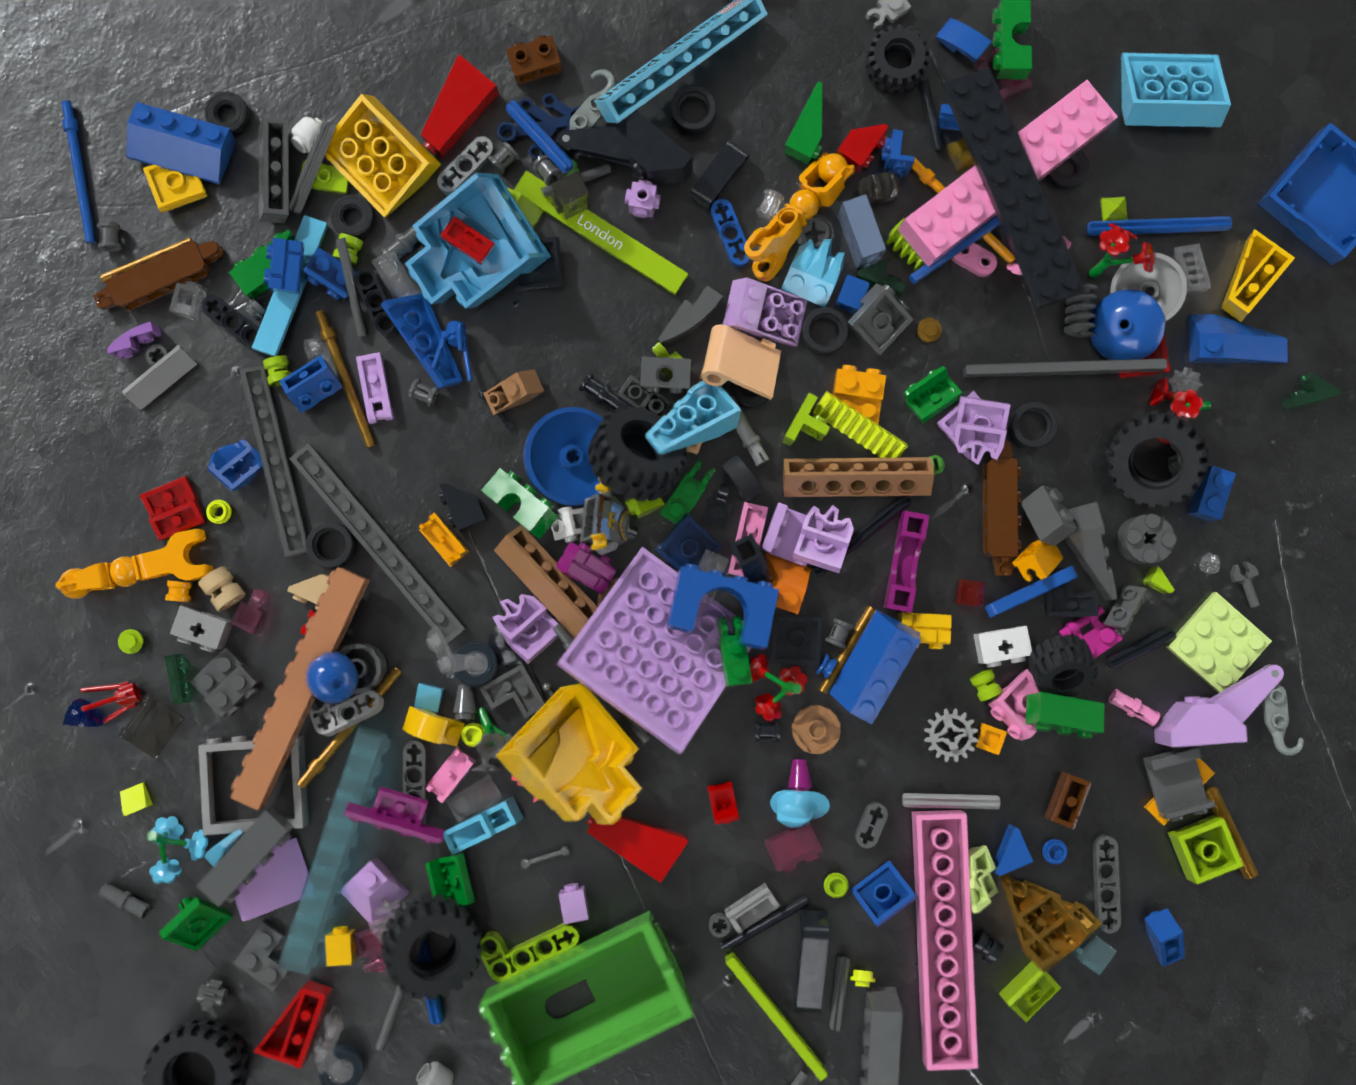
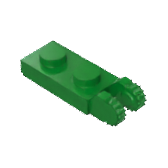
[660,459,716,525]
[717,616,752,687]

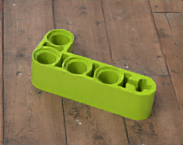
[480,922,581,982]

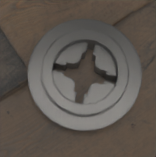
[797,214,834,249]

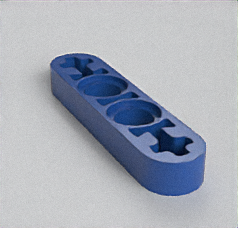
[984,566,1078,618]

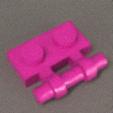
[1059,605,1123,658]

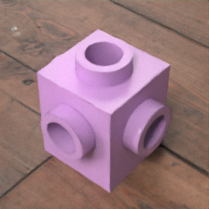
[625,180,661,218]

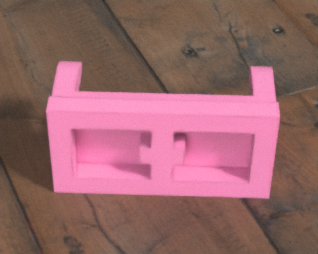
[426,746,477,803]

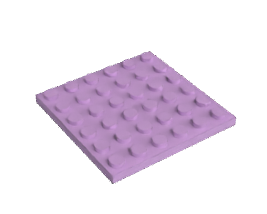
[556,547,751,754]

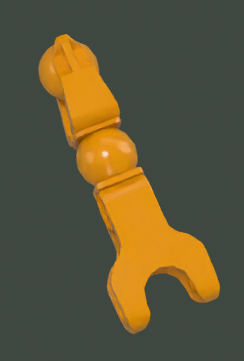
[744,152,855,281]
[56,529,214,599]

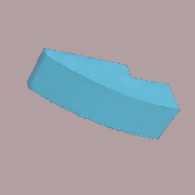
[443,796,524,855]

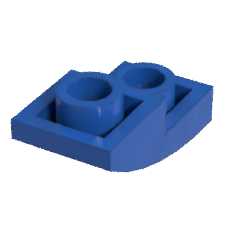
[935,18,992,63]

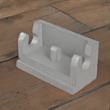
[724,882,781,934]

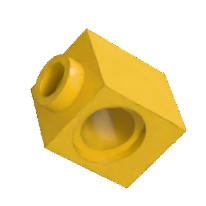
[325,926,357,966]

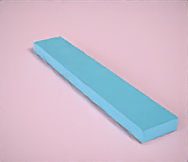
[252,215,328,357]

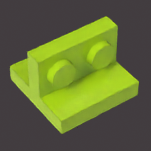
[782,393,830,446]

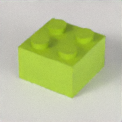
[1168,815,1243,884]

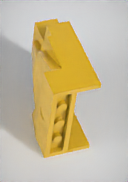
[496,683,642,824]

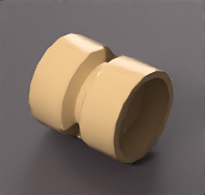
[198,566,245,612]

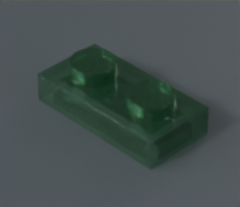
[164,654,193,705]

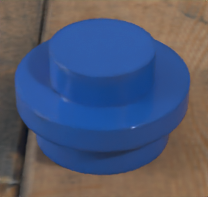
[1042,839,1068,864]

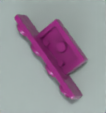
[344,786,444,844]

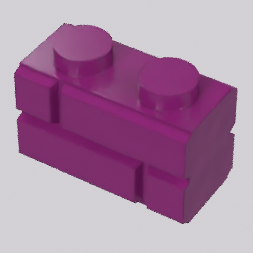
[556,542,617,594]

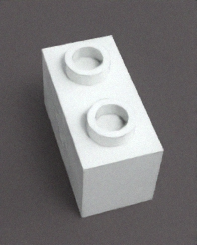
[973,626,1032,667]

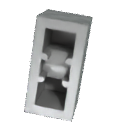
[170,606,234,653]

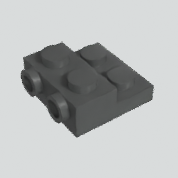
[848,283,914,355]
[190,647,262,717]

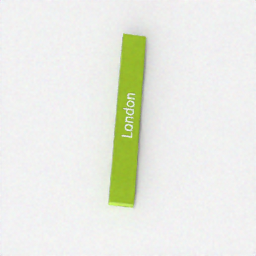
[514,171,688,295]

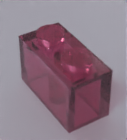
[764,822,823,873]

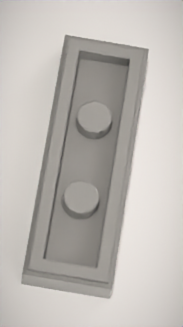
[122,345,197,410]

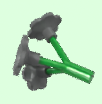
[471,707,514,771]

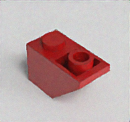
[836,124,889,173]

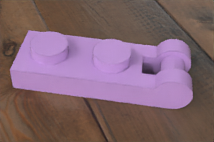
[356,352,394,424]

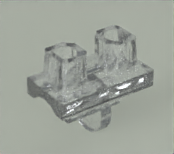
[368,897,407,944]

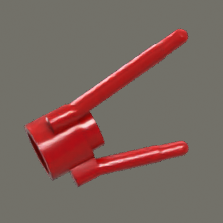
[80,681,141,723]

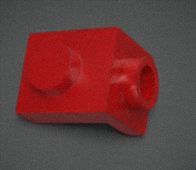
[707,781,739,824]

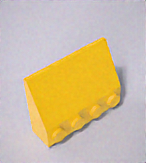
[325,94,441,217]

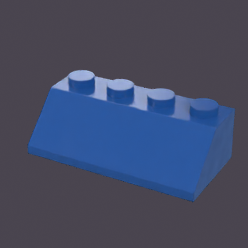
[126,102,236,185]
[829,609,921,724]

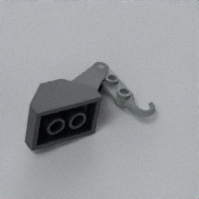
[557,69,693,185]

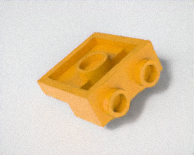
[833,365,886,424]

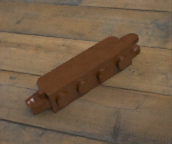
[93,240,225,311]
[983,440,1022,576]

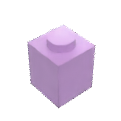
[559,883,590,924]

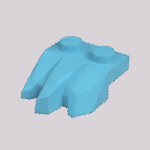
[781,239,845,307]

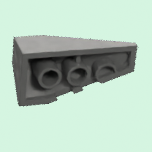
[1064,502,1117,600]

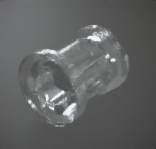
[756,189,785,221]

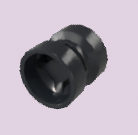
[972,929,1004,965]

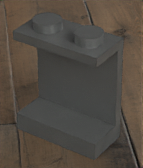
[1143,746,1215,822]

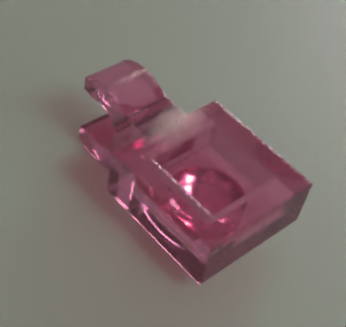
[230,589,268,634]

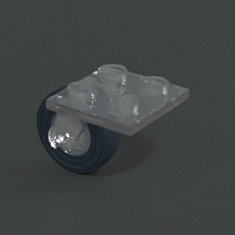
[426,625,497,687]
[312,1005,364,1085]

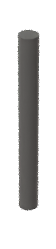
[336,238,367,337]

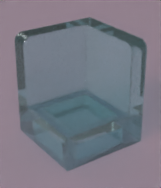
[1072,933,1116,975]

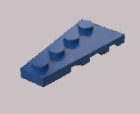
[380,293,463,389]

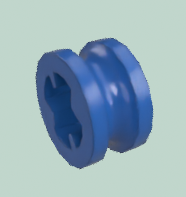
[816,654,837,679]

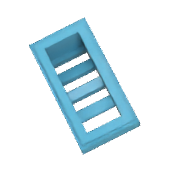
[204,829,243,867]

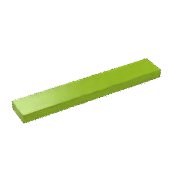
[725,951,828,1081]

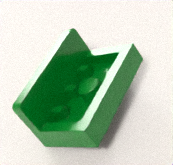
[904,366,963,424]
[426,853,475,905]

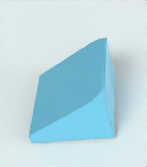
[414,683,445,713]

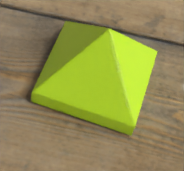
[1101,197,1128,221]

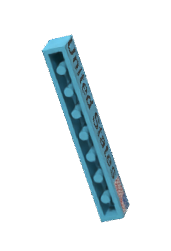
[595,0,768,123]

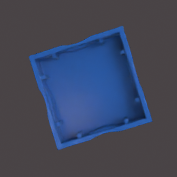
[1258,123,1356,265]

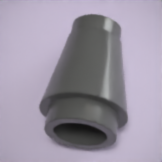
[453,684,478,721]

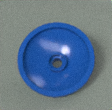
[1089,289,1165,360]

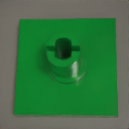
[159,897,232,951]

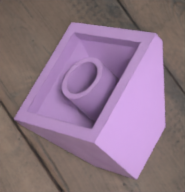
[340,856,410,927]

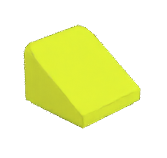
[120,782,153,816]

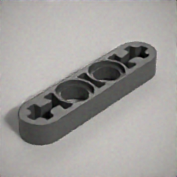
[403,739,427,837]
[1092,834,1121,934]

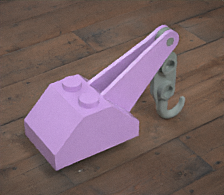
[1154,665,1304,756]

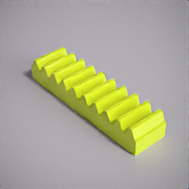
[813,391,908,458]

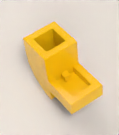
[402,706,465,747]

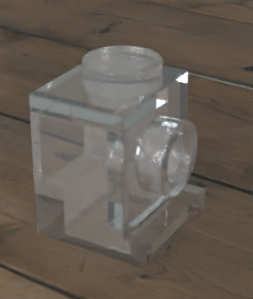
[169,281,206,321]

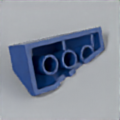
[1189,314,1288,363]

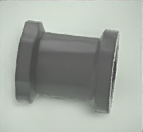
[487,142,520,175]
[533,155,564,186]
[97,221,121,251]
[408,378,440,407]
[825,618,854,649]

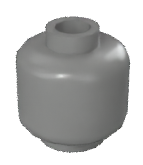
[416,1061,455,1085]

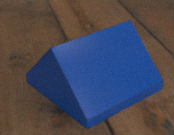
[850,860,917,927]

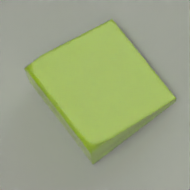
[1143,566,1174,594]

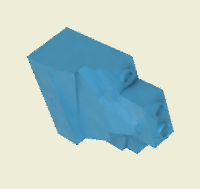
[405,173,551,309]

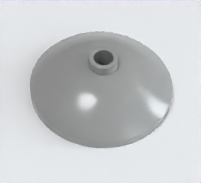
[1110,253,1187,322]

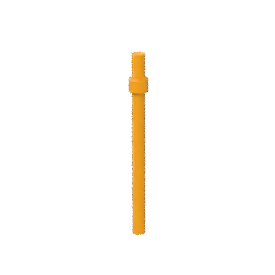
[911,158,1015,264]

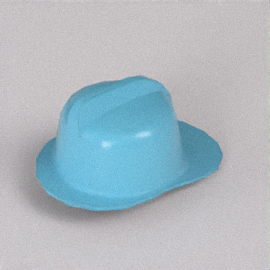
[770,790,830,828]

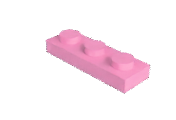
[728,502,768,577]

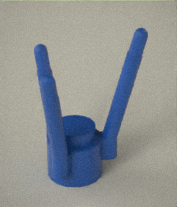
[431,321,472,382]

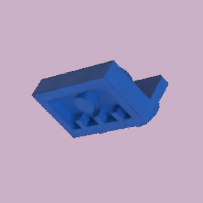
[302,247,356,300]

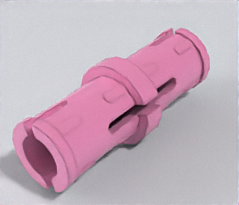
[1108,689,1160,726]

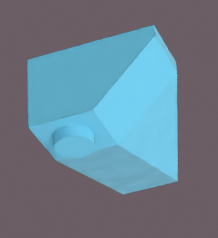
[646,381,741,455]

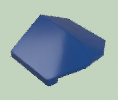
[208,440,263,492]

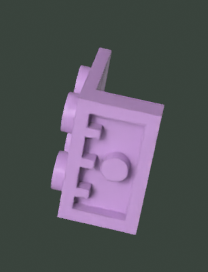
[760,503,807,566]

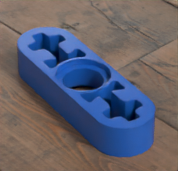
[711,199,750,268]

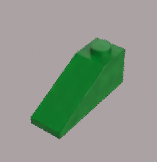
[783,81,823,165]

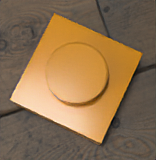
[974,723,1007,755]

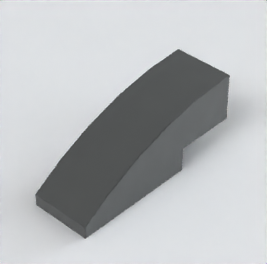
[658,285,723,346]

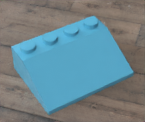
[1121,53,1231,127]

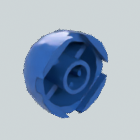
[306,652,358,704]

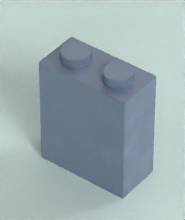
[837,194,886,270]

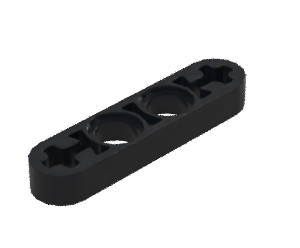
[202,296,285,359]

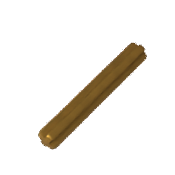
[1205,786,1258,880]

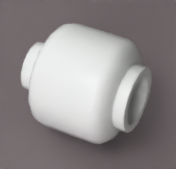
[291,117,322,154]

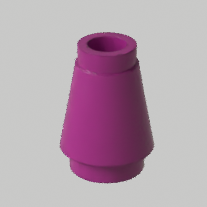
[788,759,813,792]

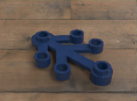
[497,93,580,161]

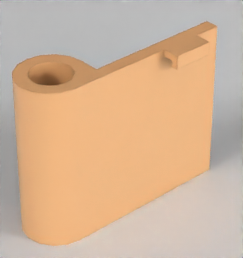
[701,324,781,400]

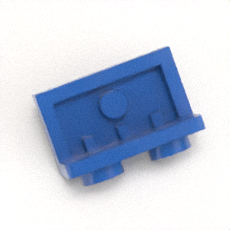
[880,130,915,178]

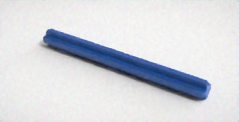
[1087,216,1232,236]

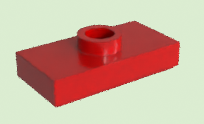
[440,216,495,265]

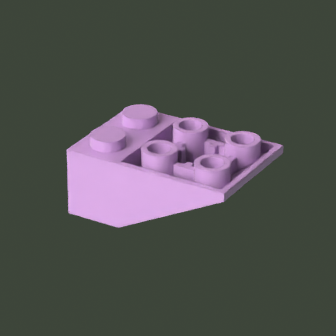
[722,278,808,346]

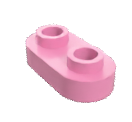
[951,243,997,277]

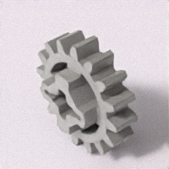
[924,709,978,762]

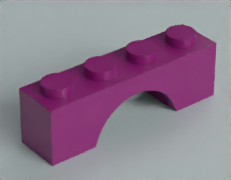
[883,511,930,613]

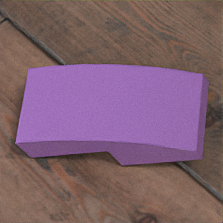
[107,321,161,359]

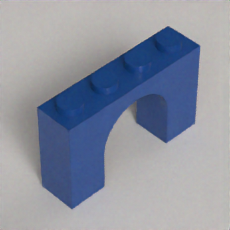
[666,564,779,650]

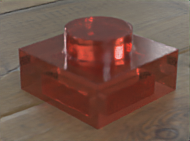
[956,580,985,607]

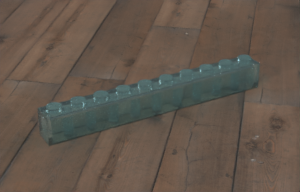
[279,724,391,975]

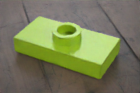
[300,161,350,195]

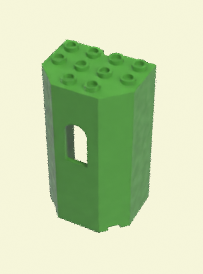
[479,911,693,1085]

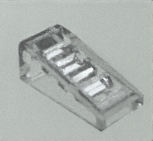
[1174,244,1211,295]

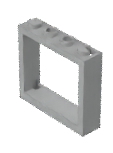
[198,736,309,835]

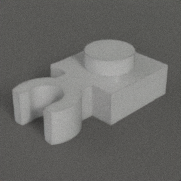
[866,0,911,30]

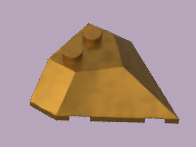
[1000,873,1102,973]

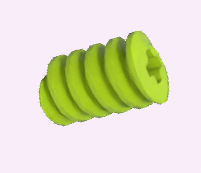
[885,218,925,271]

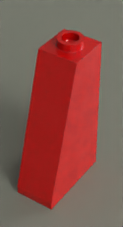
[421,54,499,158]
[586,815,689,883]

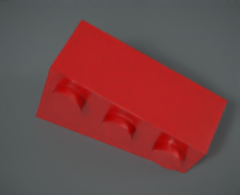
[253,980,333,1069]

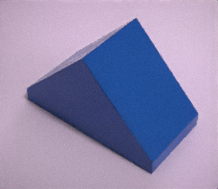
[993,824,1033,875]

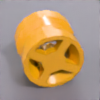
[165,580,193,602]

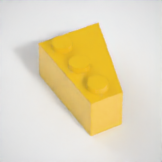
[1221,229,1295,322]

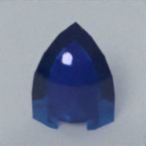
[63,698,103,727]

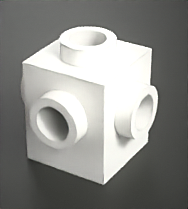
[551,506,584,543]

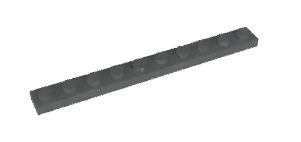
[289,443,466,645]

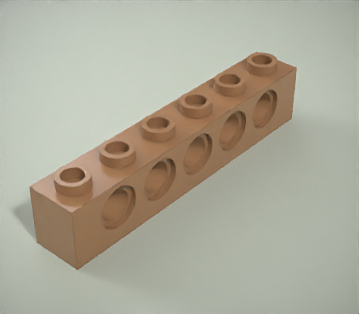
[783,457,934,497]

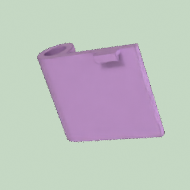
[235,837,316,922]

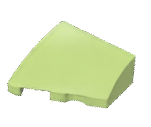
[968,846,998,913]

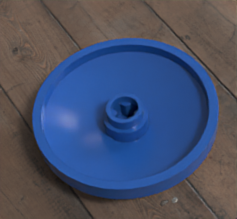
[523,407,603,506]

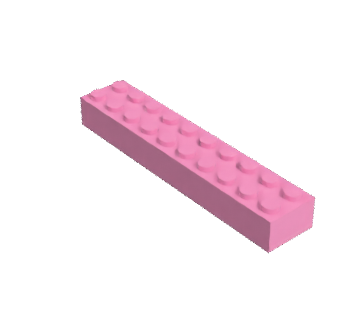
[898,80,1118,267]
[912,810,978,1070]

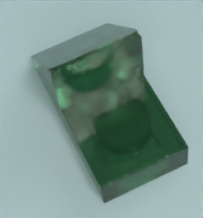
[856,257,906,298]
[1282,373,1342,410]

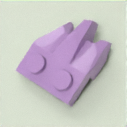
[954,396,1010,464]
[792,505,854,573]
[492,594,558,664]

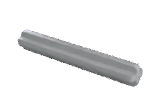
[902,793,1001,809]

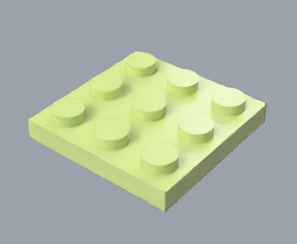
[1165,592,1272,693]

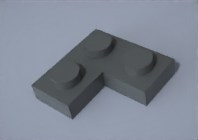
[479,663,546,718]
[234,920,290,992]

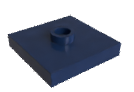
[655,513,723,571]

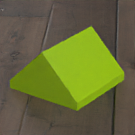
[999,961,1061,1023]

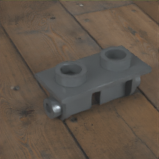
[1104,585,1147,636]

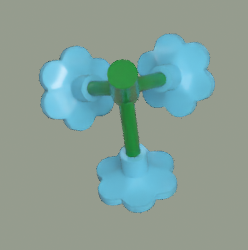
[147,816,208,883]

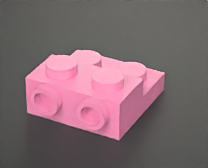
[988,669,1039,741]

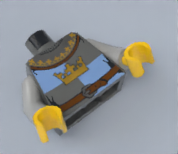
[580,477,638,555]

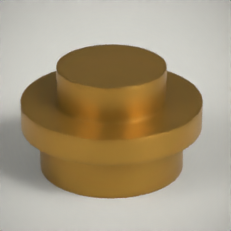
[917,318,942,342]

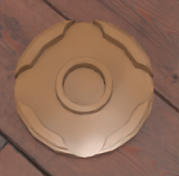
[792,705,841,754]

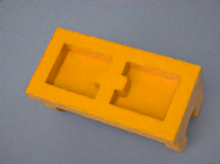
[419,513,469,567]
[1012,540,1063,582]

